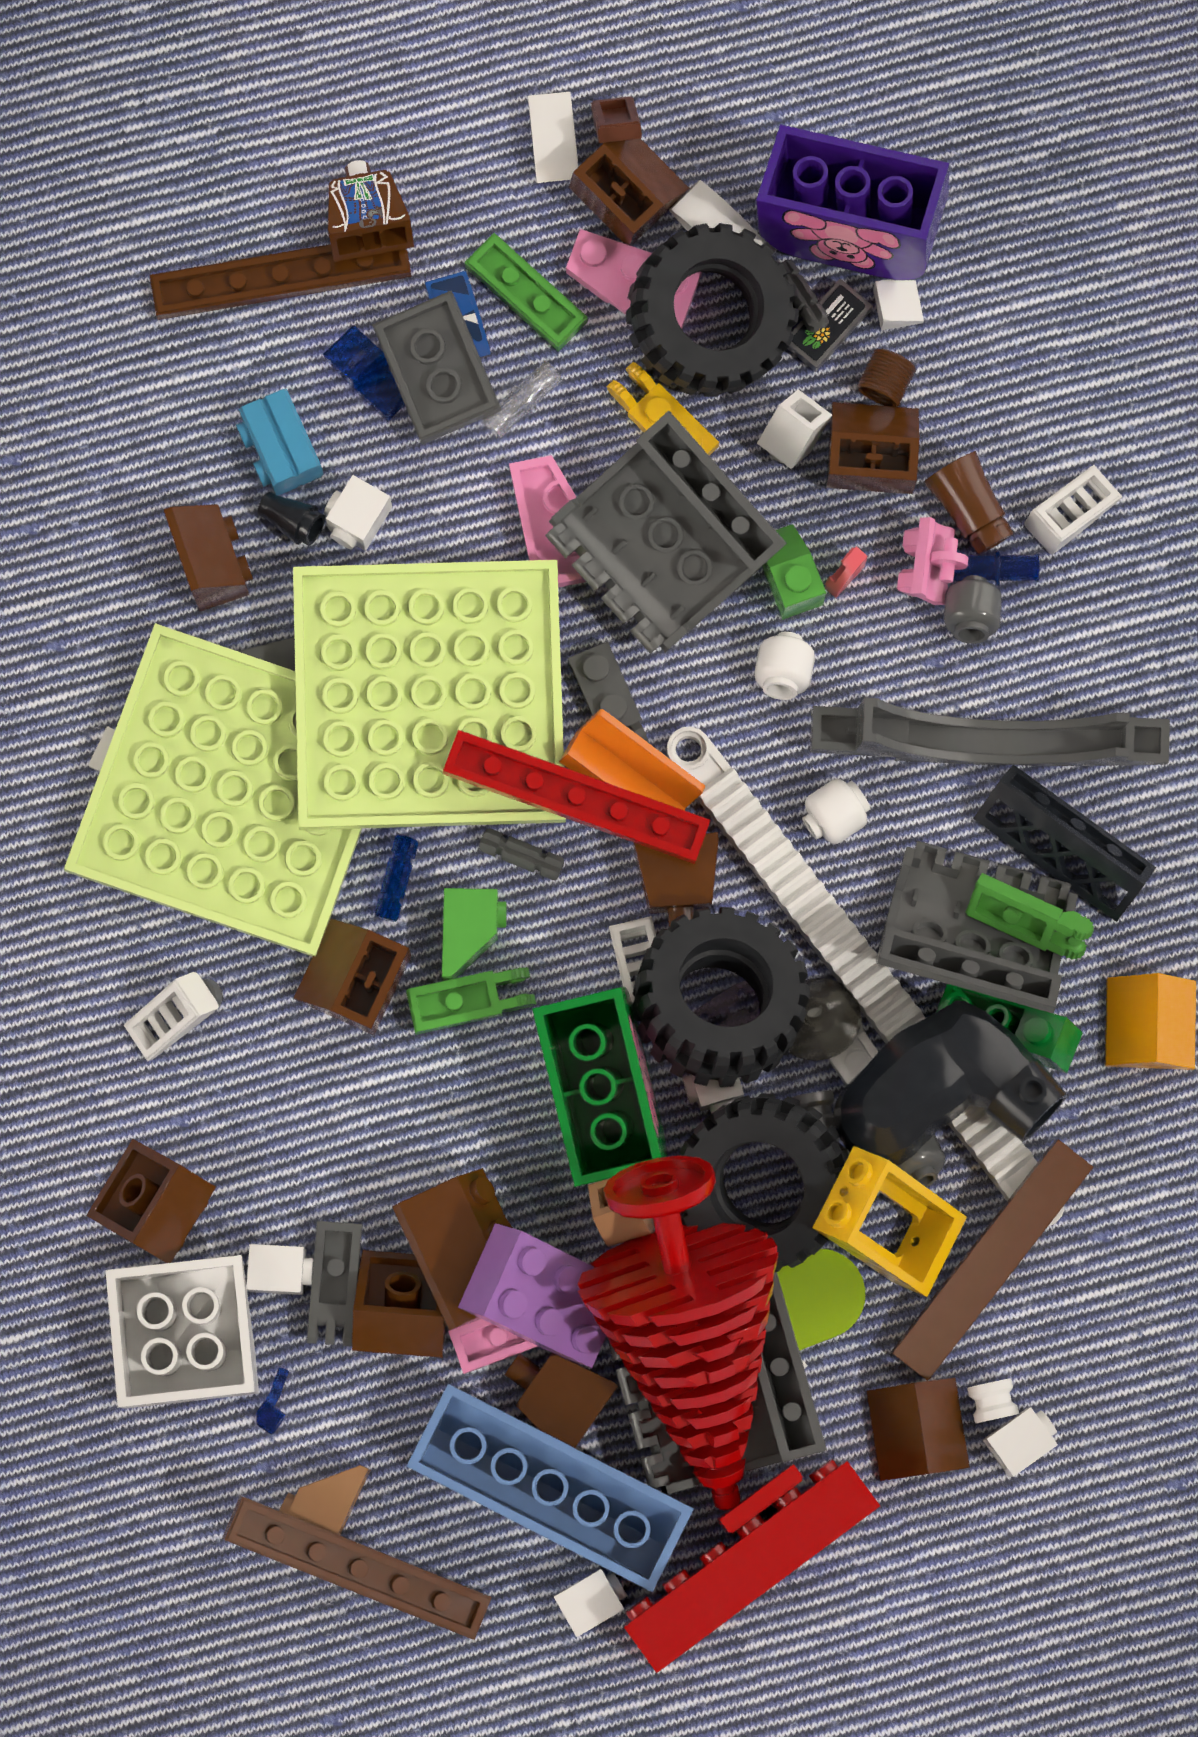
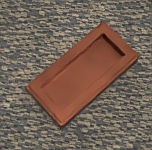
[591,96,642,143]

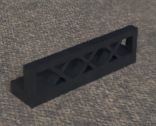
[973,764,1157,922]

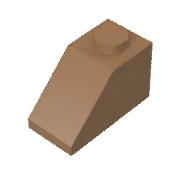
[279,1465,371,1535]

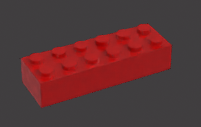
[623,1459,880,1673]

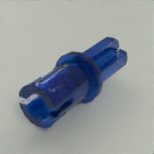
[954,551,1039,586]

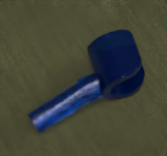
[256,1367,289,1434]

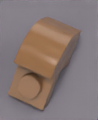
[588,1178,654,1247]

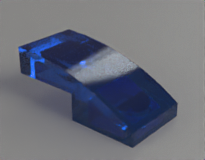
[323,325,405,422]

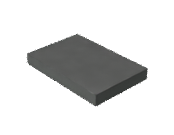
[372,290,502,445]

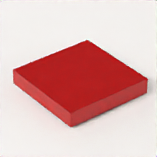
[717,1464,803,1533]

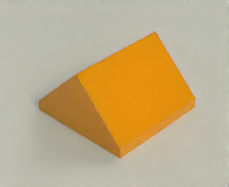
[1105,973,1196,1070]

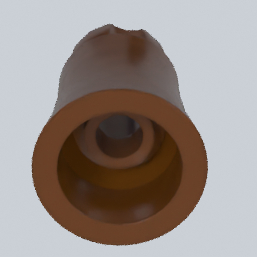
[923,451,1013,555]

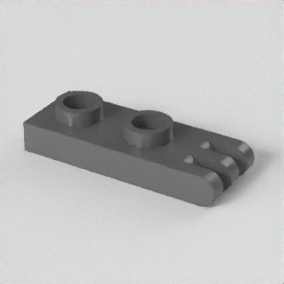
[307,1221,363,1346]

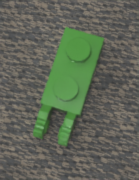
[965,873,1095,960]
[406,967,536,1035]

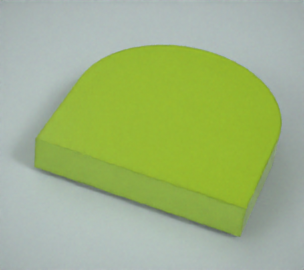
[774,1249,866,1351]

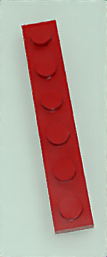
[443,730,710,864]

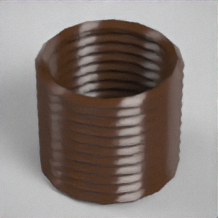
[857,348,916,407]

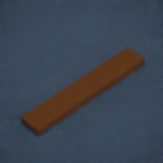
[150,244,412,320]
[891,1138,1093,1381]
[222,1495,492,1640]

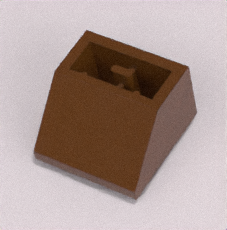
[569,138,690,246]
[826,402,920,494]
[293,918,412,1035]

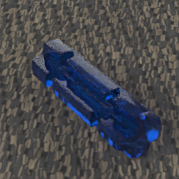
[375,835,418,922]

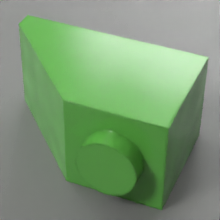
[762,524,826,620]
[442,888,507,981]

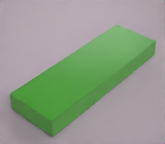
[465,233,588,352]

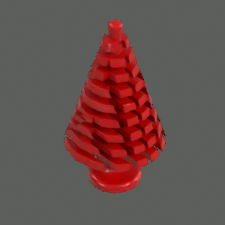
[577,1156,779,1510]

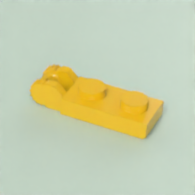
[606,362,720,456]

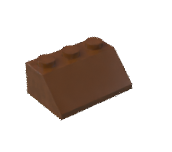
[392,1168,513,1331]

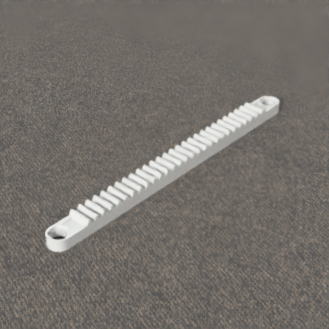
[667,727,1065,1227]

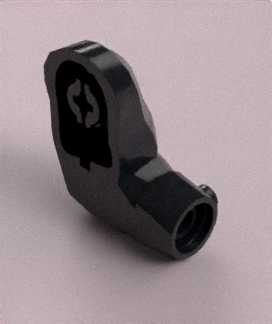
[833,1000,1067,1166]

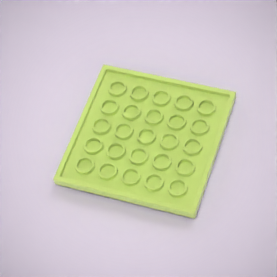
[293,560,566,830]
[64,623,363,957]

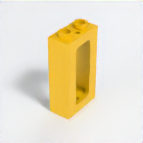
[812,1146,967,1297]

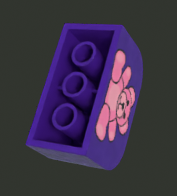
[756,124,950,280]

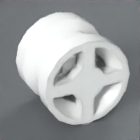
[967,1378,1019,1424]

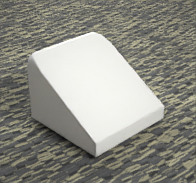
[873,280,924,330]

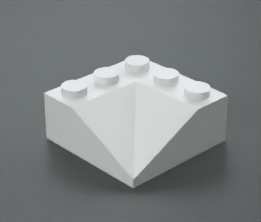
[105,1255,259,1409]

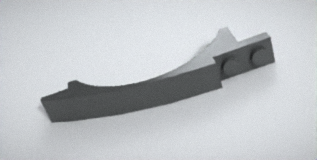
[810,697,1170,766]

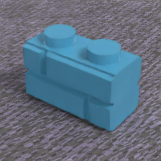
[236,389,324,495]

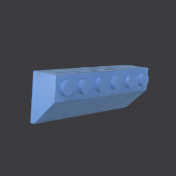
[406,1384,694,1592]

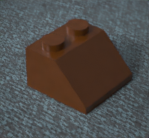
[163,504,253,612]
[86,1139,216,1263]
[352,1250,447,1358]

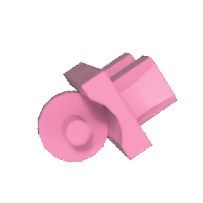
[897,517,969,605]

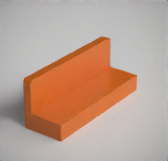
[559,709,705,810]

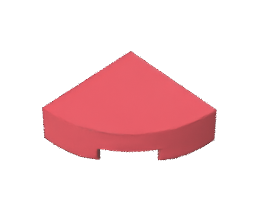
[825,546,868,598]

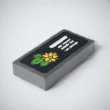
[787,279,873,372]

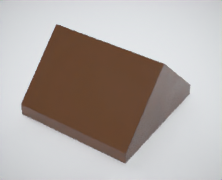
[866,1378,970,1481]

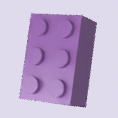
[458,1223,606,1368]

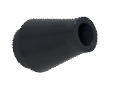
[257,492,325,545]

